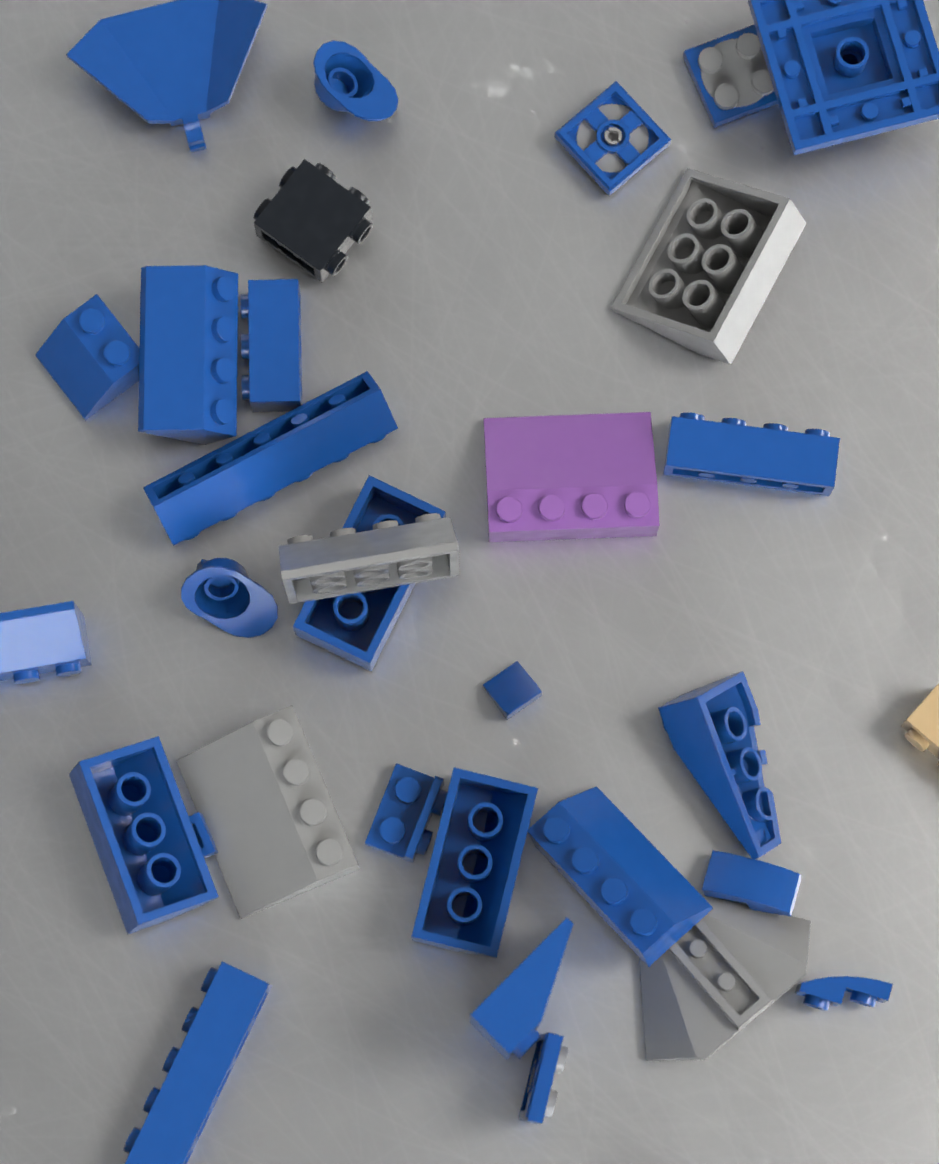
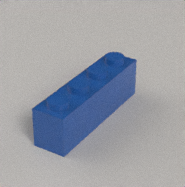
[663,412,840,496]

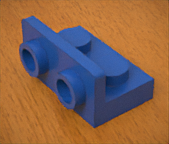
[365,763,448,863]

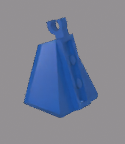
[66,0,267,153]

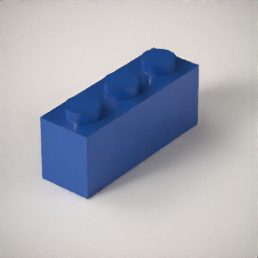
[240,279,302,412]

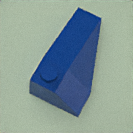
[658,671,782,860]

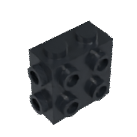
[253,159,373,283]

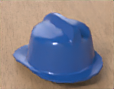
[313,41,398,121]
[181,558,278,638]

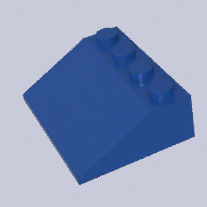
[470,917,574,1060]

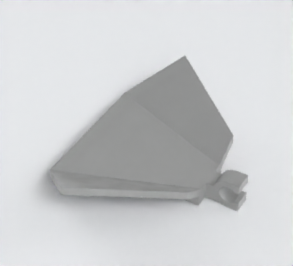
[639,894,811,1061]

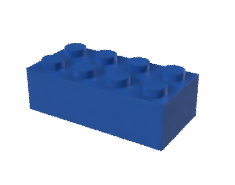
[293,475,446,672]

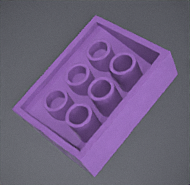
[484,412,660,542]

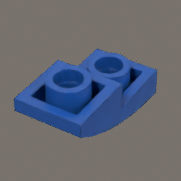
[702,850,802,917]
[795,976,893,1011]

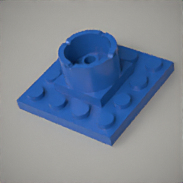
[748,0,939,156]

